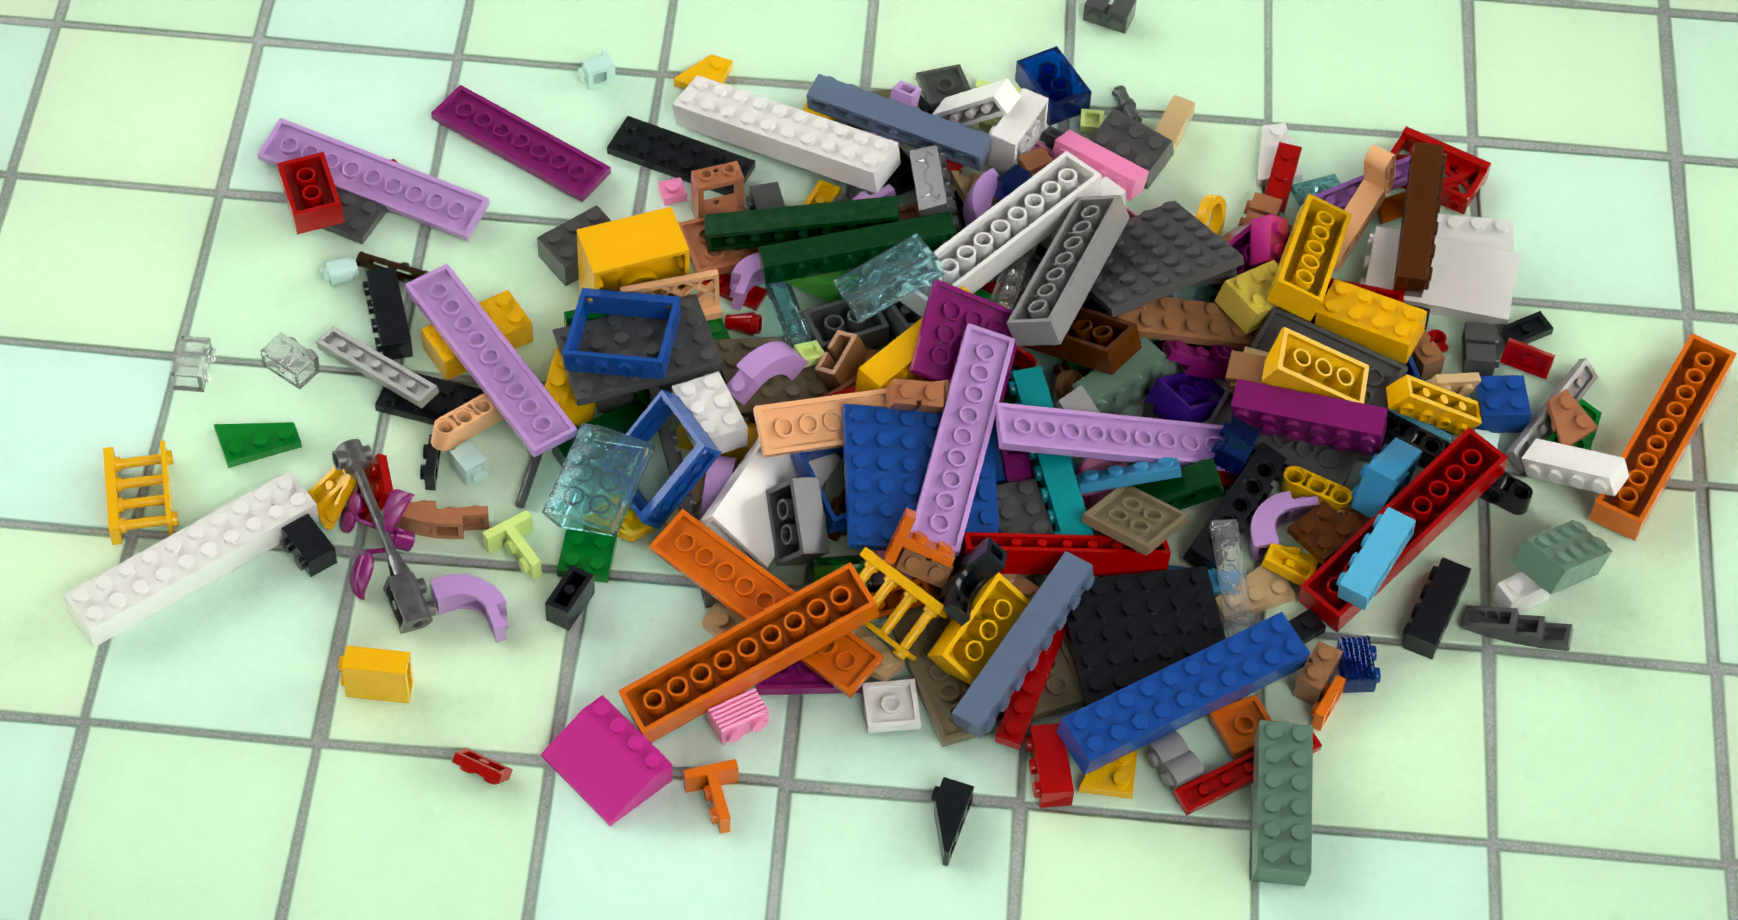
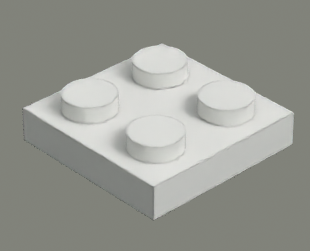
[862,679,921,733]

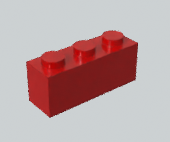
[1025,723,1074,808]

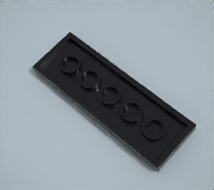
[607,116,755,195]

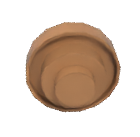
[1054,369,1083,399]

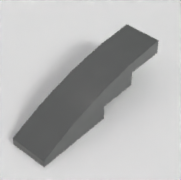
[1462,605,1573,651]

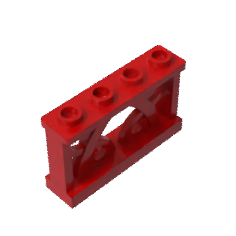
[1390,126,1491,214]

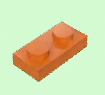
[1310,675,1346,731]

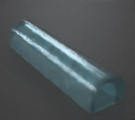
[765,281,811,349]

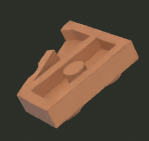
[1545,389,1598,446]

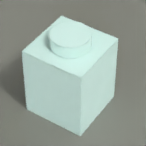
[450,440,489,486]

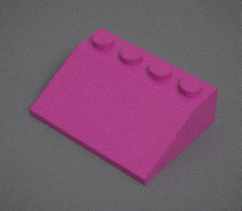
[541,695,672,826]

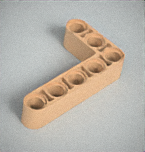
[1334,144,1396,271]
[431,393,504,451]

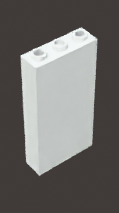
[1360,226,1520,327]
[700,437,841,568]

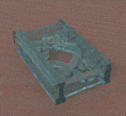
[833,234,945,323]

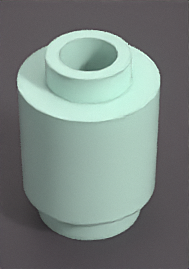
[321,257,359,286]

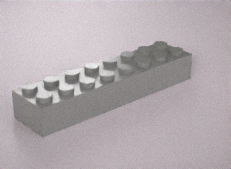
[1007,195,1130,346]

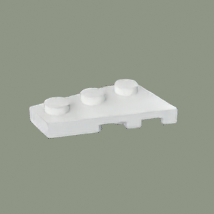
[1256,123,1303,186]

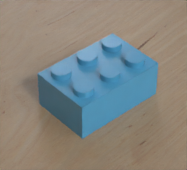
[1351,437,1423,518]

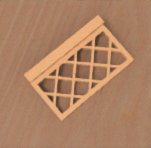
[620,269,722,321]

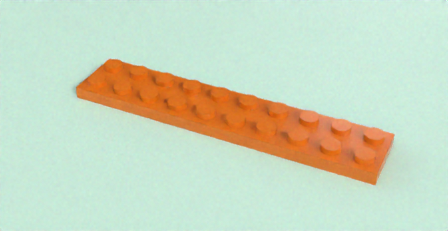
[649,509,884,698]

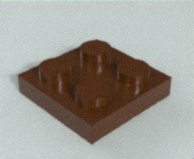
[1287,500,1358,565]

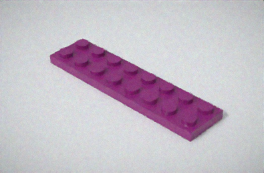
[431,85,611,202]

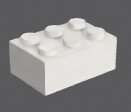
[988,88,1049,176]
[672,371,748,454]

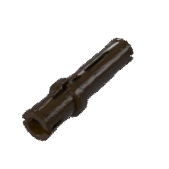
[356,251,428,282]

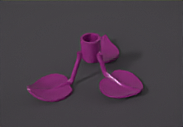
[339,489,415,600]

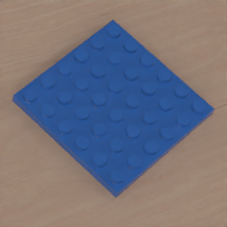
[842,404,999,556]

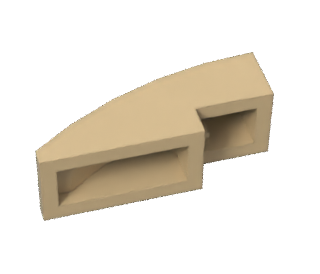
[1155,95,1196,168]

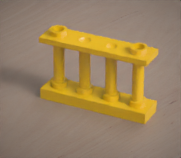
[103,440,179,545]
[859,546,948,661]

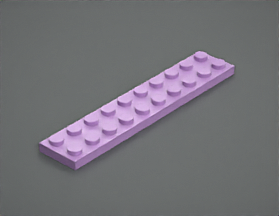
[257,118,490,241]
[404,264,578,457]
[910,323,1015,557]
[995,402,1242,473]

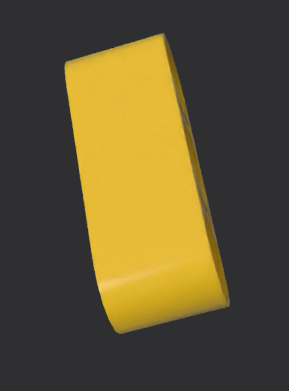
[1280,466,1352,518]

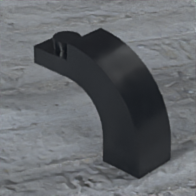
[939,537,1007,626]

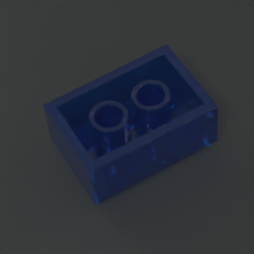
[1015,46,1092,126]

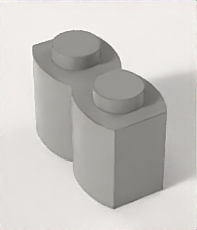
[1146,731,1205,791]

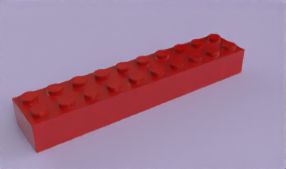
[1298,427,1508,632]

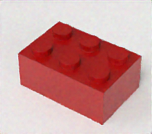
[277,152,345,235]

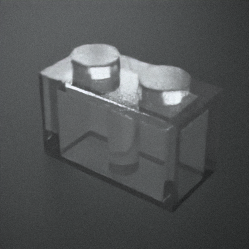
[260,332,320,389]
[171,336,216,392]

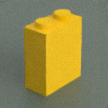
[338,645,414,703]

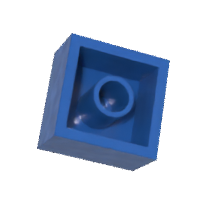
[1470,375,1532,433]

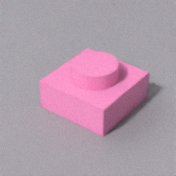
[658,177,687,206]

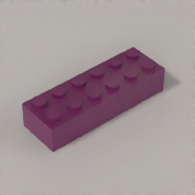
[1231,379,1387,456]

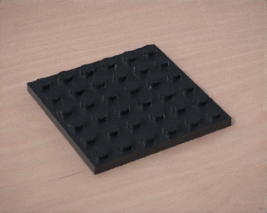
[1065,566,1242,707]

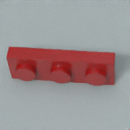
[1265,142,1302,213]

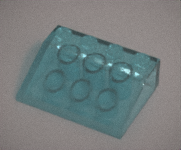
[542,423,656,537]

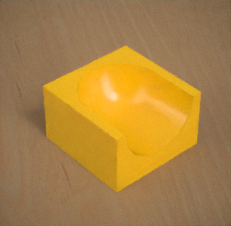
[576,207,690,301]

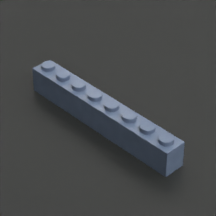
[806,74,991,171]
[952,551,1095,739]

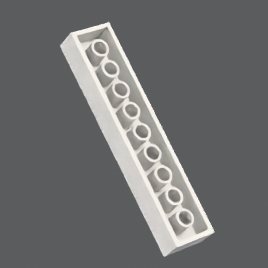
[672,75,901,194]
[897,151,1102,317]
[63,470,319,647]

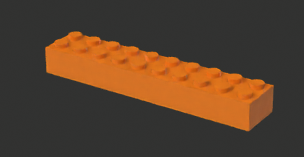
[1589,333,1737,541]
[618,562,879,743]

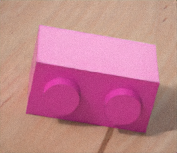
[1249,214,1289,268]

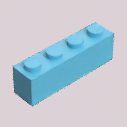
[1336,507,1416,611]

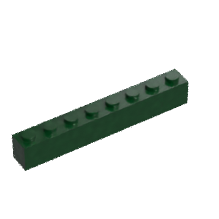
[705,196,900,252]
[758,212,956,285]

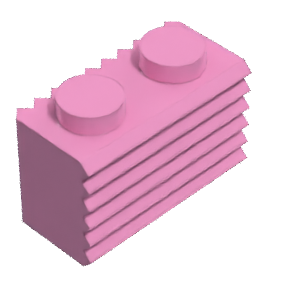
[707,688,769,745]

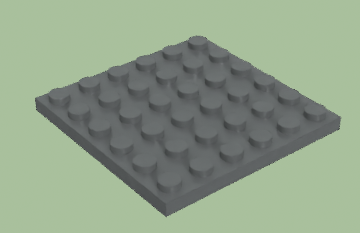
[1088,201,1244,317]
[1207,306,1408,486]

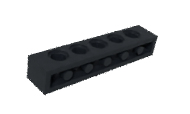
[1182,442,1287,570]

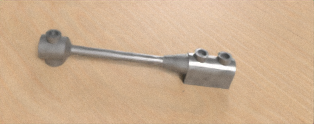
[332,439,436,634]

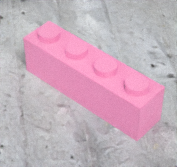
[1051,130,1149,201]

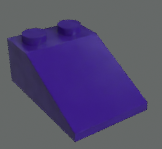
[1144,373,1225,423]

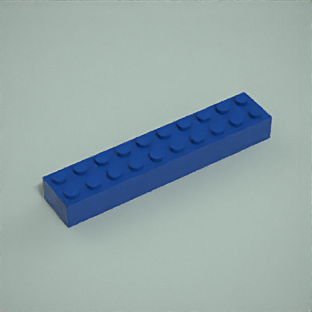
[1056,612,1311,775]

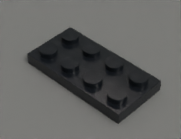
[375,372,484,425]

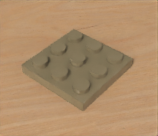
[1082,486,1189,556]

